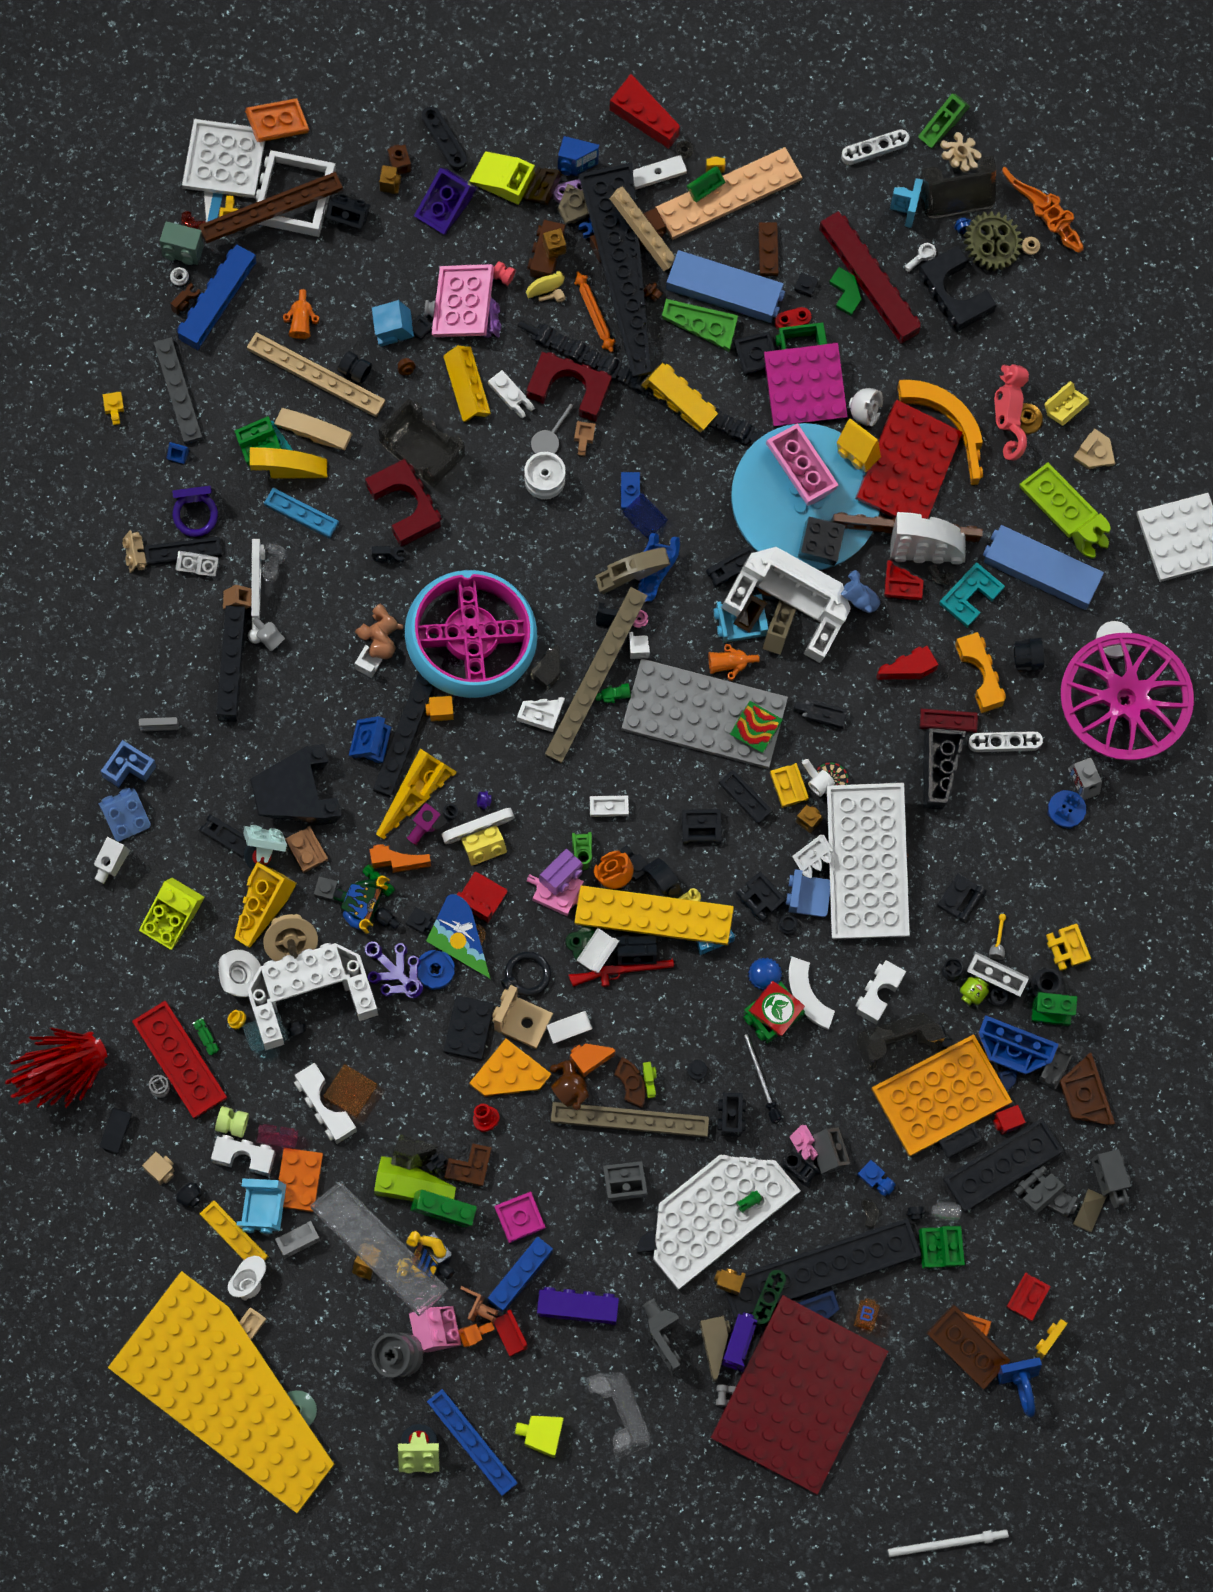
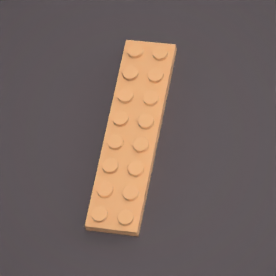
[655,147,802,240]

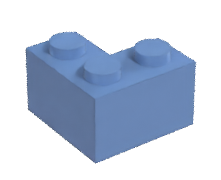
[101,740,156,788]

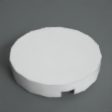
[1096,621,1132,659]

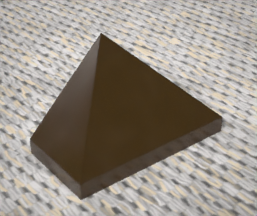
[733,594,767,633]

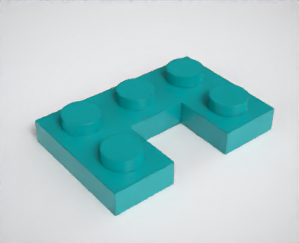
[939,562,1005,628]

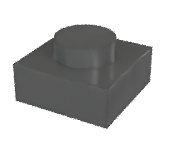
[314,876,338,901]

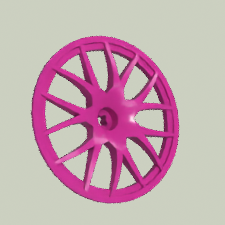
[1061,633,1194,760]

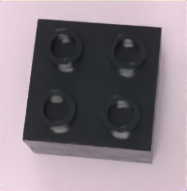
[798,516,845,566]

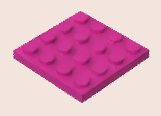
[764,343,847,427]

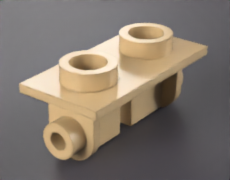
[123,530,147,573]

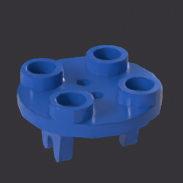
[1048,790,1086,829]

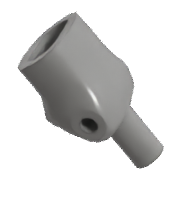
[252,617,285,651]

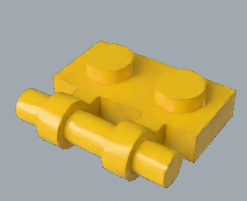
[1046,923,1091,971]

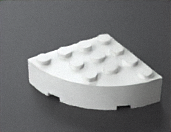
[890,512,966,565]

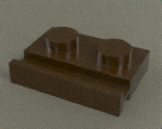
[523,167,563,205]

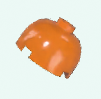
[594,851,634,889]

